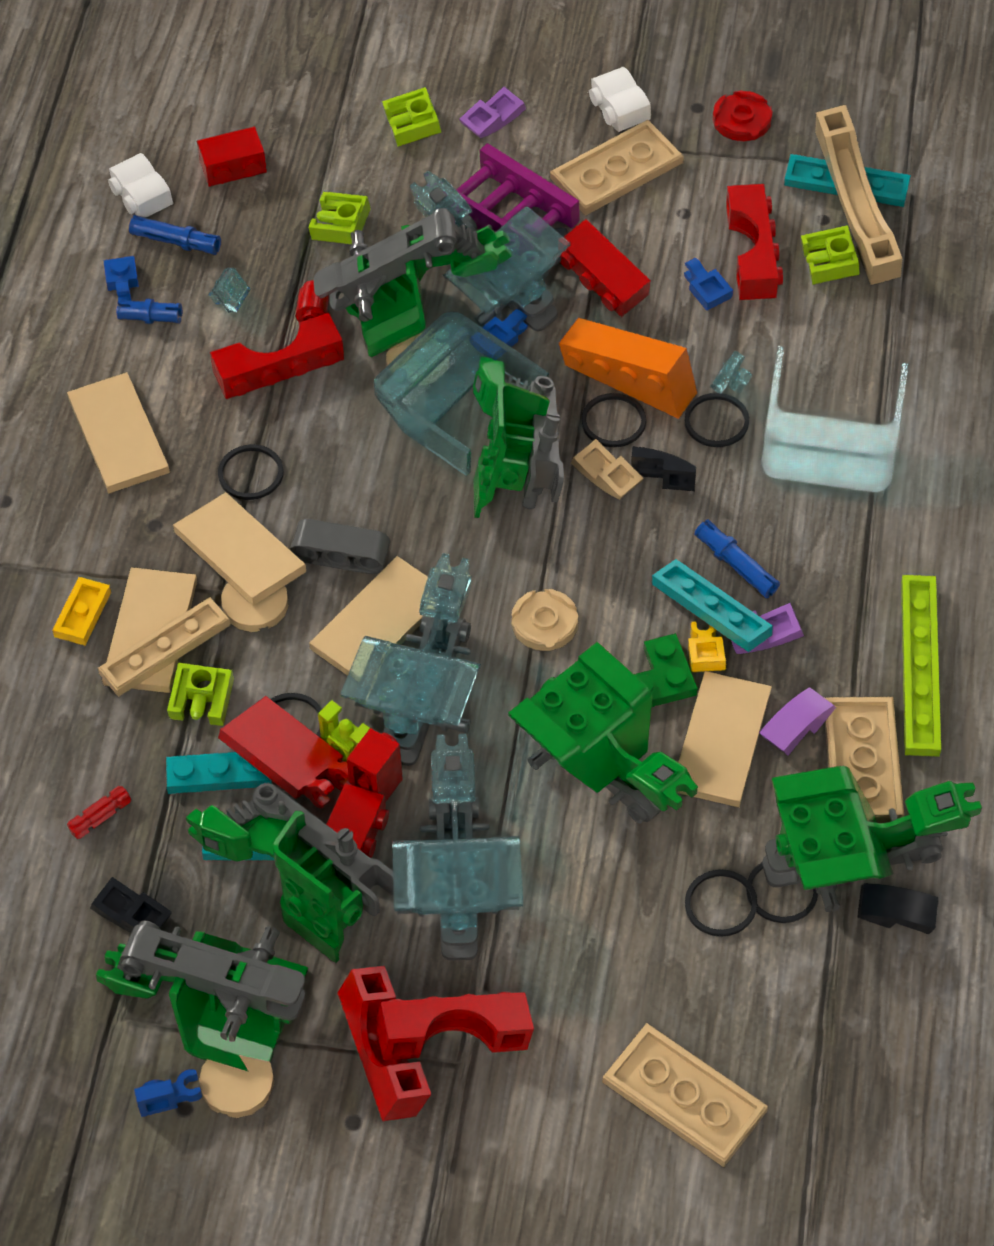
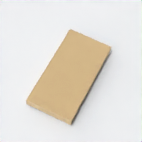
[550,120,684,216]
[67,372,170,494]
[173,492,306,606]
[309,556,438,685]
[102,567,197,693]
[677,671,772,808]
[825,697,904,823]
[602,1023,768,1167]

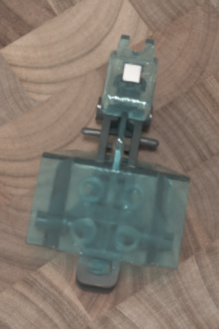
[409,171,571,331]
[340,553,482,766]
[392,734,523,961]

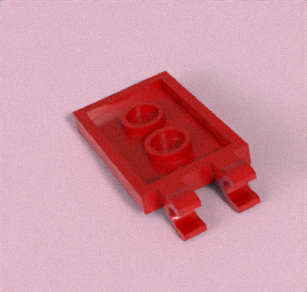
[218,696,349,809]

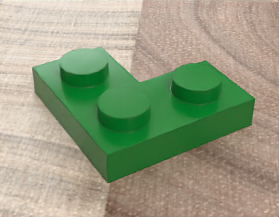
[634,633,698,707]

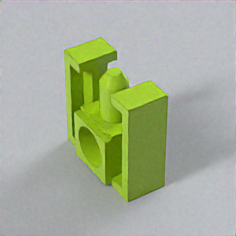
[382,87,441,147]
[308,191,371,244]
[801,225,860,285]
[167,663,234,726]
[318,700,370,762]

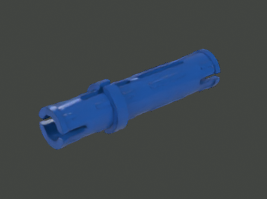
[129,215,221,255]
[694,519,780,599]

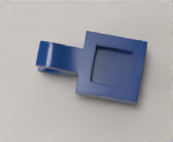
[103,256,139,306]
[684,258,733,311]
[473,309,528,360]
[134,1069,202,1117]

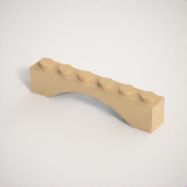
[815,105,902,285]

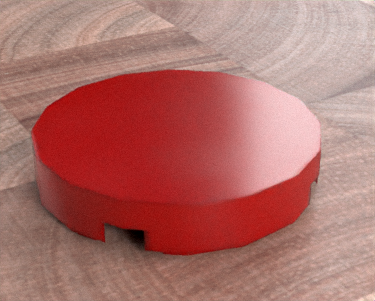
[712,90,773,142]

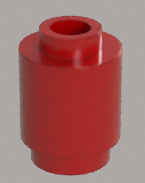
[295,280,330,322]

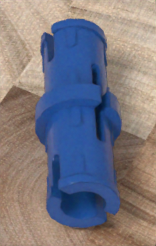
[116,299,183,324]

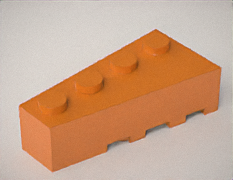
[559,318,697,419]

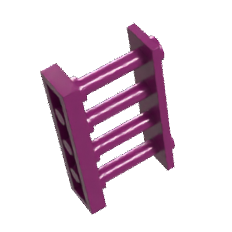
[438,143,580,264]

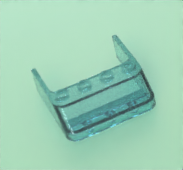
[374,312,549,476]
[761,346,909,492]

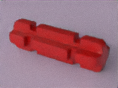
[67,786,131,839]

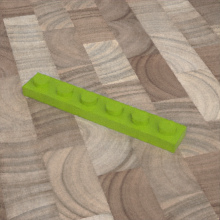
[901,575,941,757]

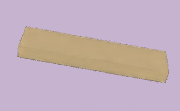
[98,597,230,697]

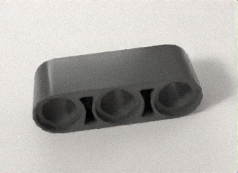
[290,519,391,574]

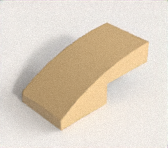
[571,439,643,500]

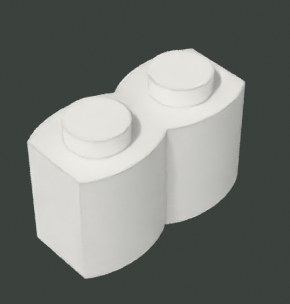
[589,67,651,132]
[108,153,173,218]

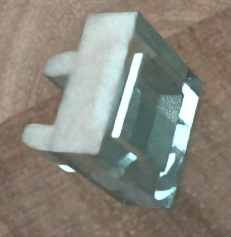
[208,267,251,313]
[710,350,752,394]

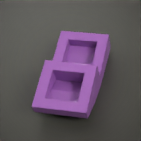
[459,87,526,138]
[731,603,804,654]
[759,687,836,756]

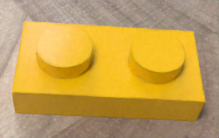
[52,577,111,646]

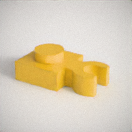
[688,621,726,672]

